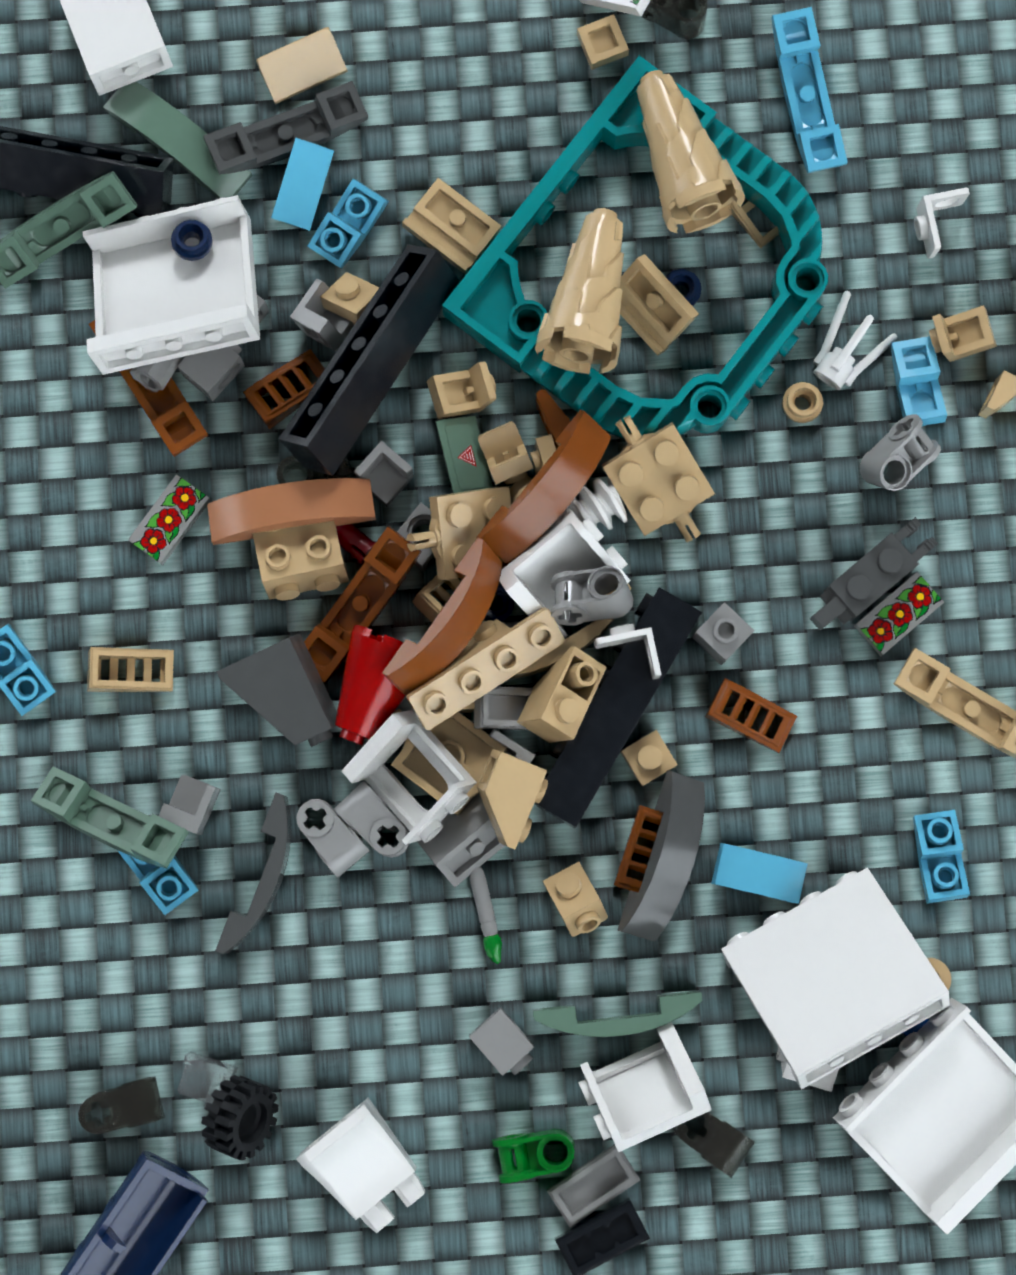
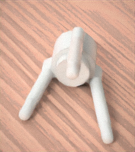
[813,291,897,390]

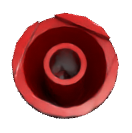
[335,625,406,746]

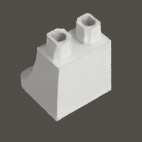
[296,1097,425,1233]

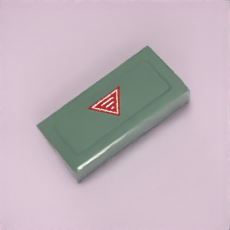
[435,416,493,493]

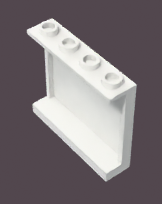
[83,195,260,375]
[721,867,950,1090]
[833,997,1016,1235]

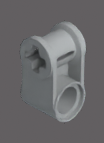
[860,414,941,491]
[551,566,634,626]
[334,780,409,858]
[296,799,370,878]

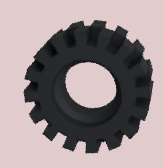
[201,1075,278,1160]

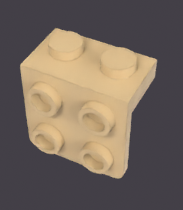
[252,521,349,601]

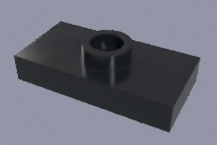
[555,1198,650,1275]

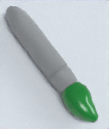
[469,866,502,964]

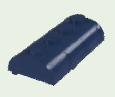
[60,1151,209,1275]

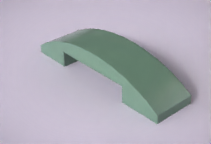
[103,82,252,199]
[0,171,138,289]
[31,766,189,869]
[532,991,702,1037]

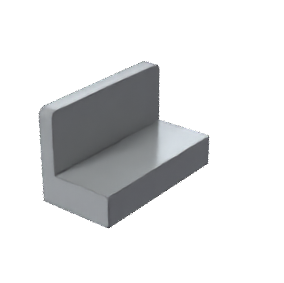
[417,794,505,887]

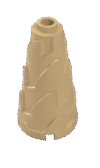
[636,70,745,233]
[535,208,624,374]

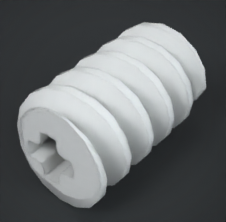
[543,478,627,535]

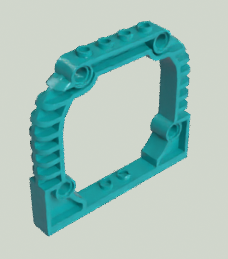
[442,55,828,438]

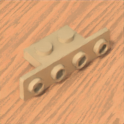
[407,607,565,730]

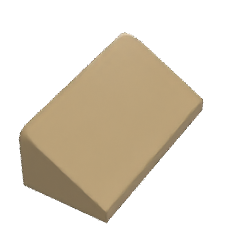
[256,27,348,105]

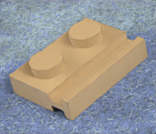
[402,178,502,275]
[620,254,699,356]

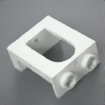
[341,710,477,845]

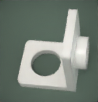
[914,188,970,259]
[594,624,661,679]

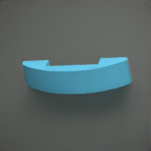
[771,7,848,173]

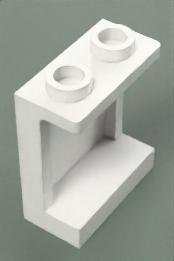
[60,0,173,96]
[499,511,631,638]
[578,1022,712,1152]

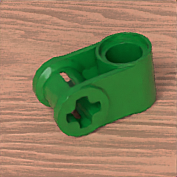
[492,1129,575,1183]

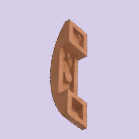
[207,478,376,545]

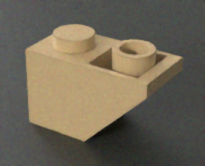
[517,646,607,743]
[477,749,548,850]

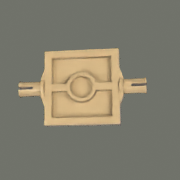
[602,415,715,542]
[406,486,513,580]
[391,709,508,816]

